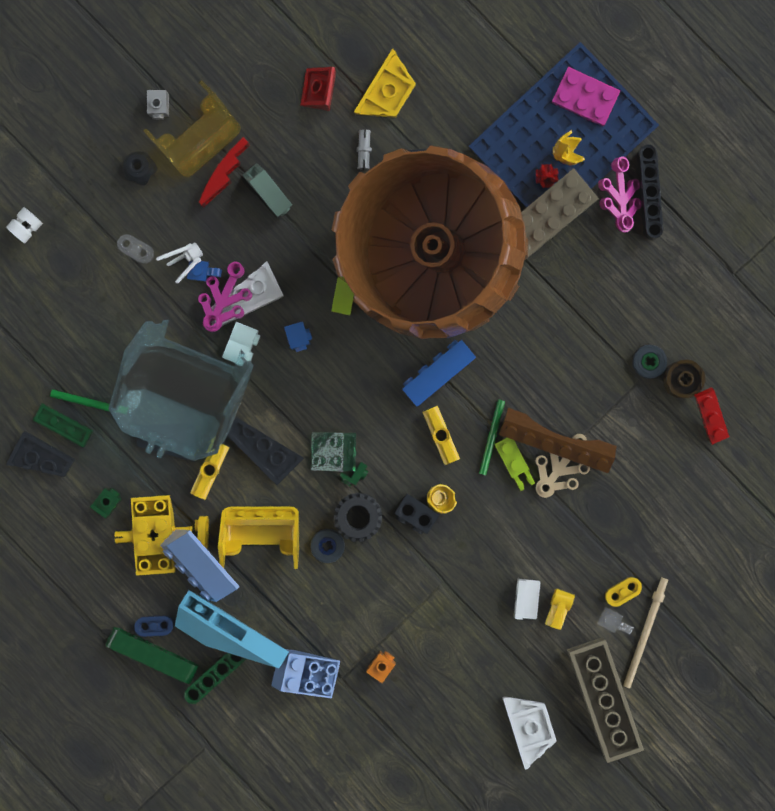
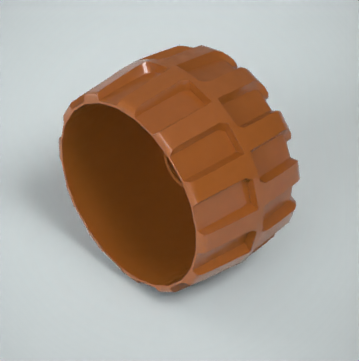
[331,145,528,339]

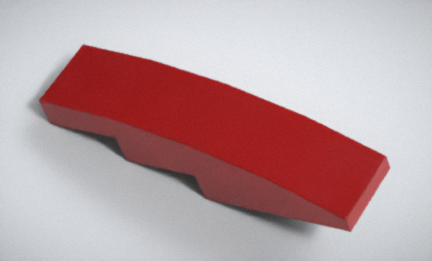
[199,137,250,208]

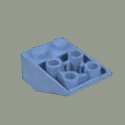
[271,649,340,698]

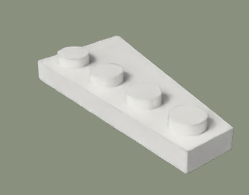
[211,261,284,326]

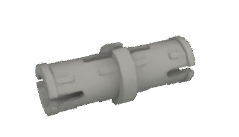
[357,130,372,170]

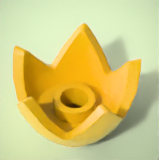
[553,130,585,165]

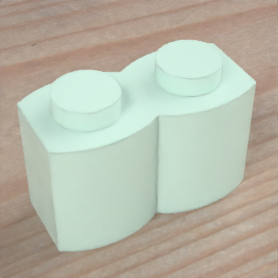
[222,322,260,366]

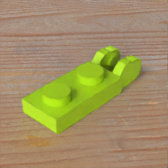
[494,438,535,491]

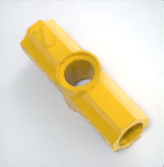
[422,406,460,465]
[190,440,230,500]

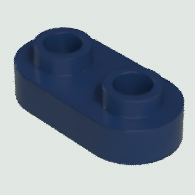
[134,615,174,637]

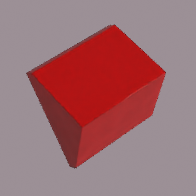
[300,67,336,111]

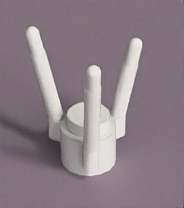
[156,242,203,283]

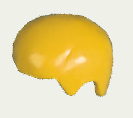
[427,484,457,514]

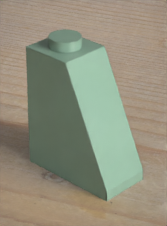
[242,163,292,217]

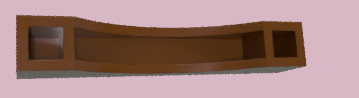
[499,408,617,473]

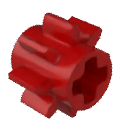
[535,164,559,188]

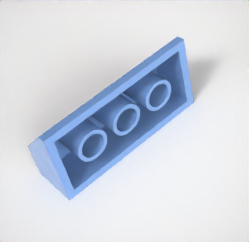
[160,529,240,602]

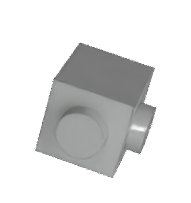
[147,90,169,120]

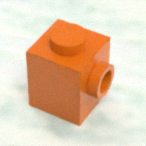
[366,651,396,683]

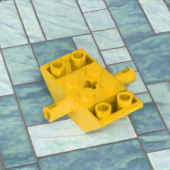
[115,495,193,575]

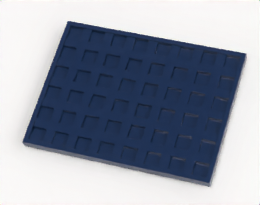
[469,42,659,208]

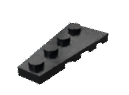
[223,417,304,485]

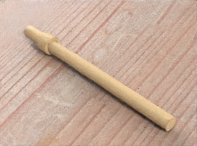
[623,577,668,688]

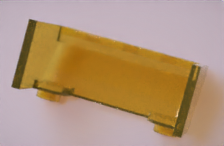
[144,80,241,177]

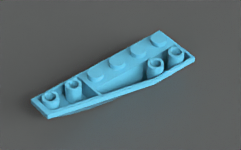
[175,590,289,669]

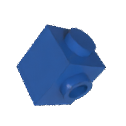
[284,321,312,352]

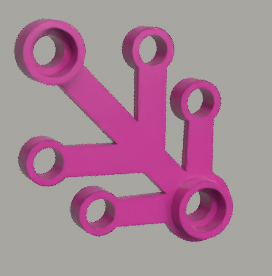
[598,157,642,233]
[198,262,252,332]

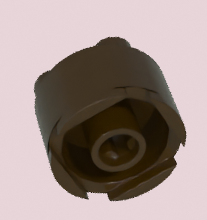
[663,360,706,399]

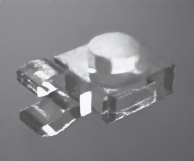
[597,607,633,634]

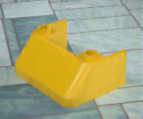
[218,507,299,569]

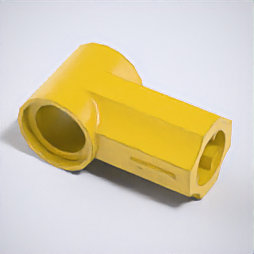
[545,588,575,630]

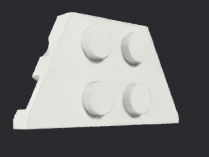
[503,697,556,770]

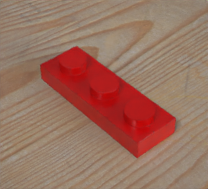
[694,387,729,445]

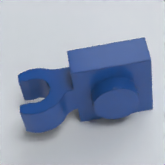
[187,260,222,281]

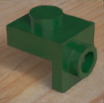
[339,462,369,487]

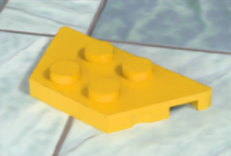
[354,49,416,118]

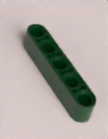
[105,627,199,684]
[184,653,246,704]

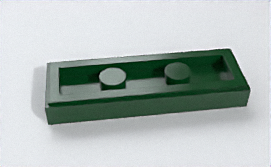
[33,403,93,447]

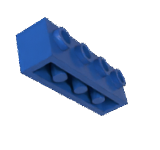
[402,340,476,407]

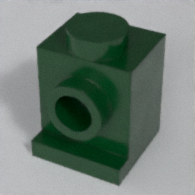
[90,487,122,519]

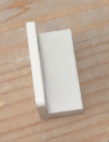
[514,579,540,620]

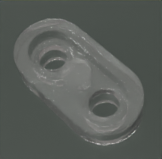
[117,234,154,263]

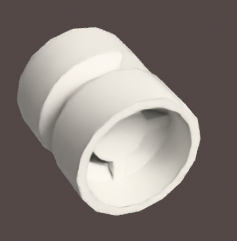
[6,207,43,243]

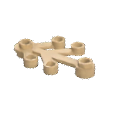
[535,434,590,498]

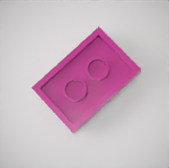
[552,67,620,127]

